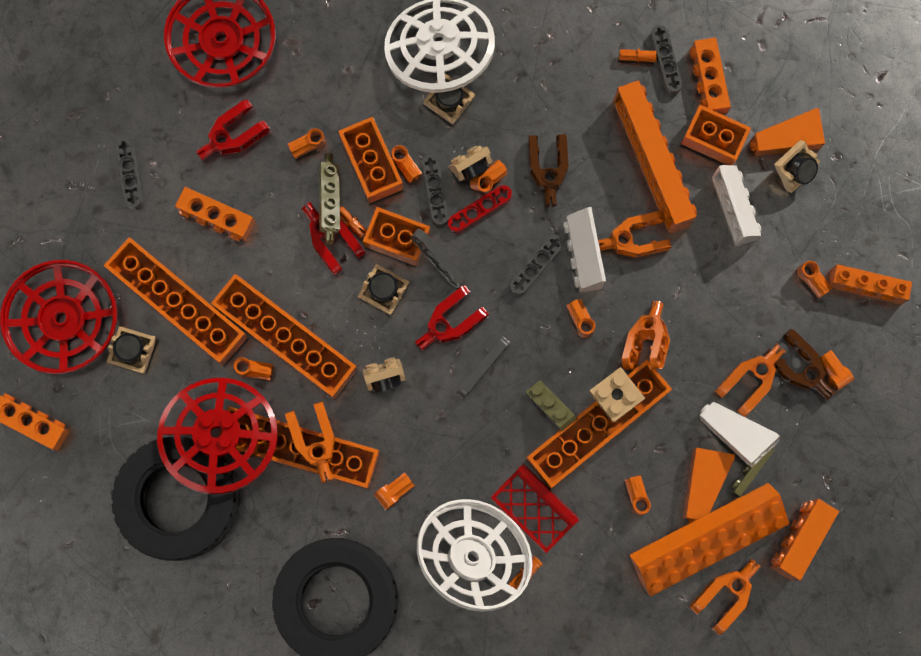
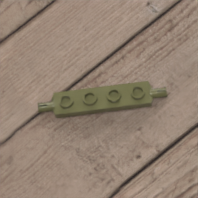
[319,153,340,244]

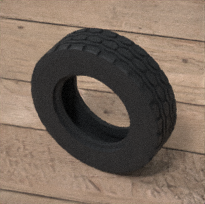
[111,436,240,561]
[272,538,398,656]

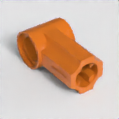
[288,128,326,159]
[391,145,422,183]
[470,160,508,192]
[797,261,832,298]
[566,299,595,339]
[820,350,854,391]
[234,357,273,381]
[374,473,415,510]
[624,475,651,516]

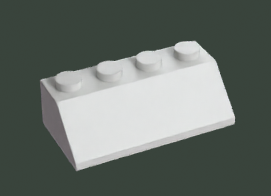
[712,165,762,246]
[563,207,606,293]

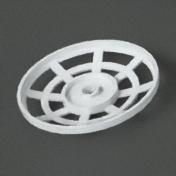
[384,0,495,93]
[417,499,532,612]

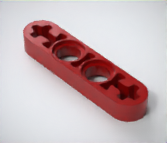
[448,185,512,233]

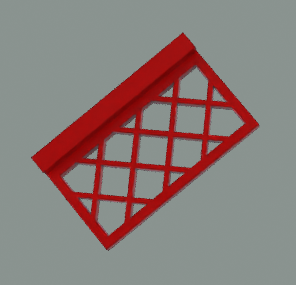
[490,464,580,553]

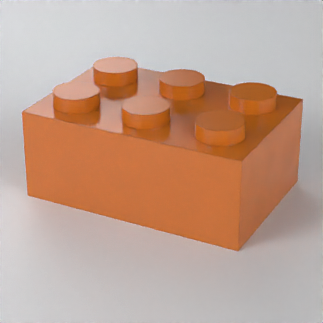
[681,105,751,165]
[363,207,430,267]

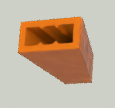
[750,108,825,157]
[683,448,735,523]

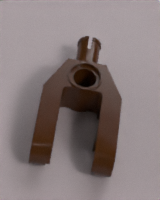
[528,134,569,207]
[763,329,836,401]

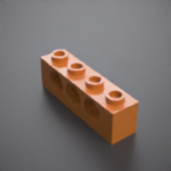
[690,37,731,114]
[175,187,255,242]
[828,264,912,305]
[0,393,70,451]

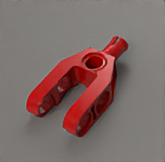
[195,99,270,161]
[301,202,366,275]
[415,285,489,351]

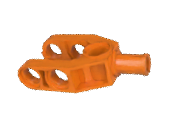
[598,211,672,258]
[622,301,670,370]
[715,343,786,417]
[285,401,335,483]
[689,559,761,635]

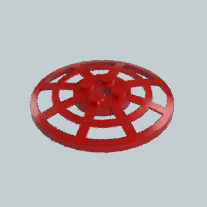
[164,0,276,88]
[0,260,118,374]
[157,377,278,494]

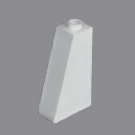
[700,402,780,468]

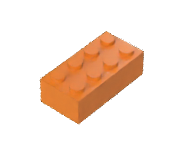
[338,117,403,204]
[770,498,839,581]

